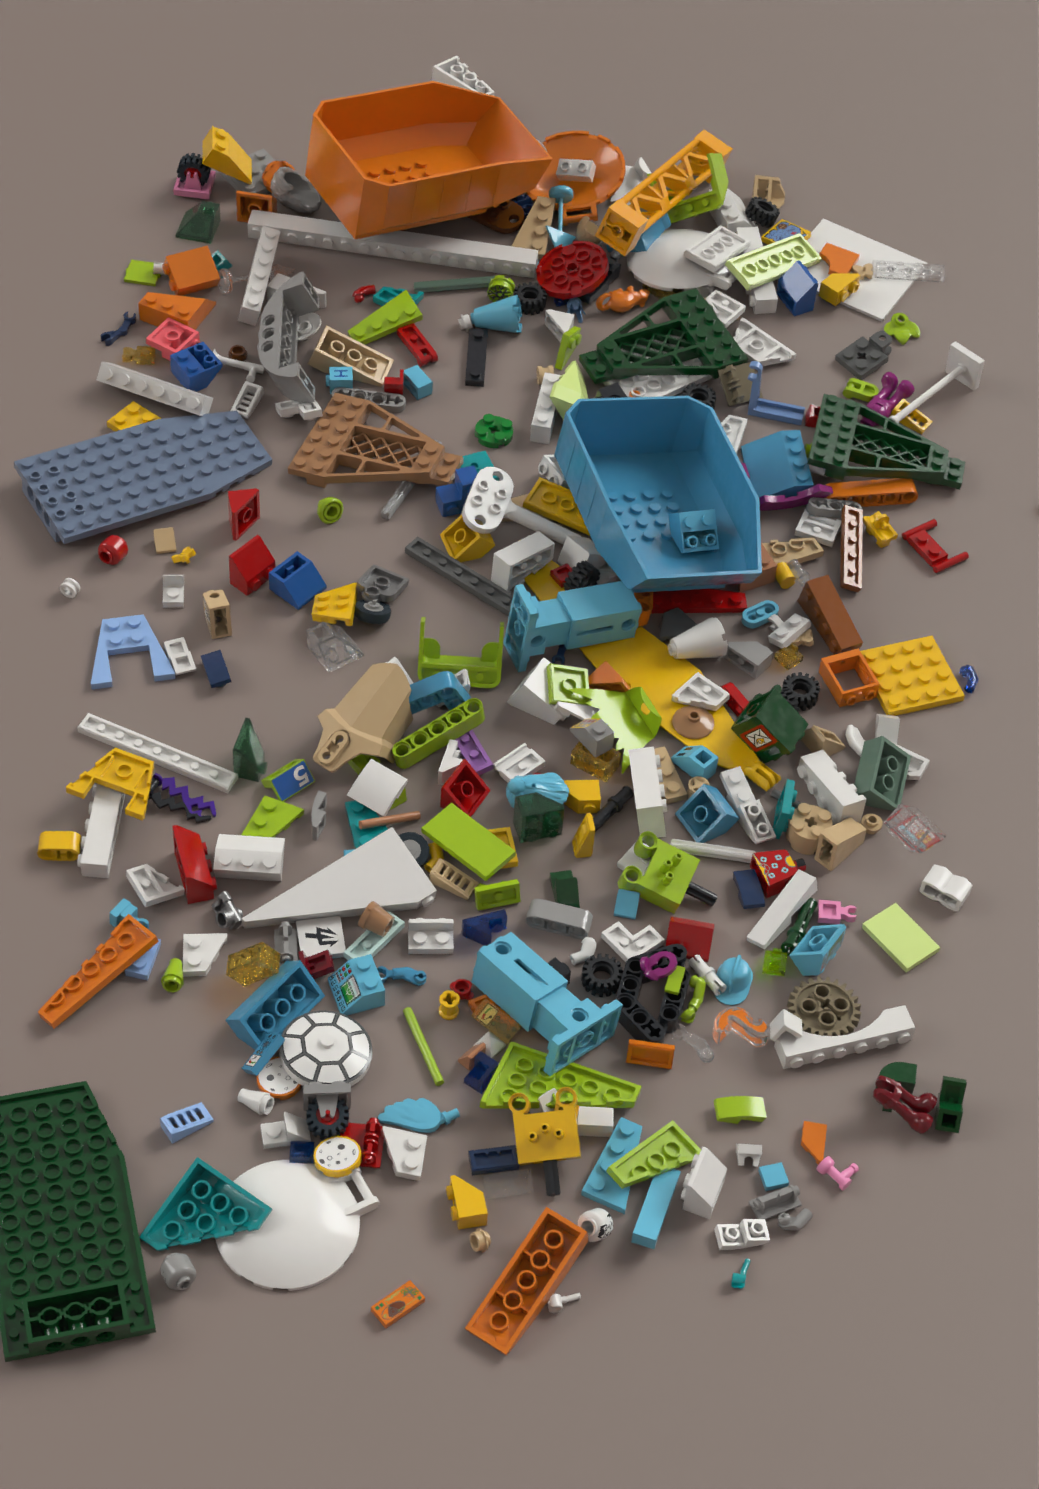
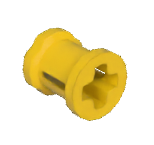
[439,990,460,1020]

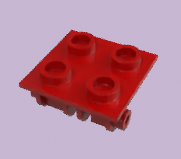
[340,1118,384,1168]

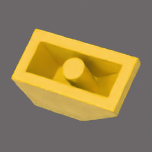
[564,780,601,814]

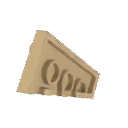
[512,196,556,259]

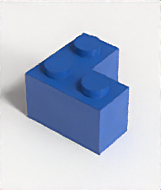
[435,466,478,517]

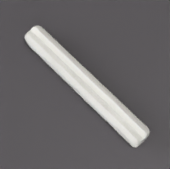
[670,839,756,863]

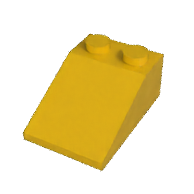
[202,126,252,185]

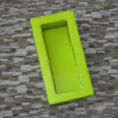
[664,966,685,995]

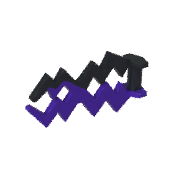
[148,773,216,823]

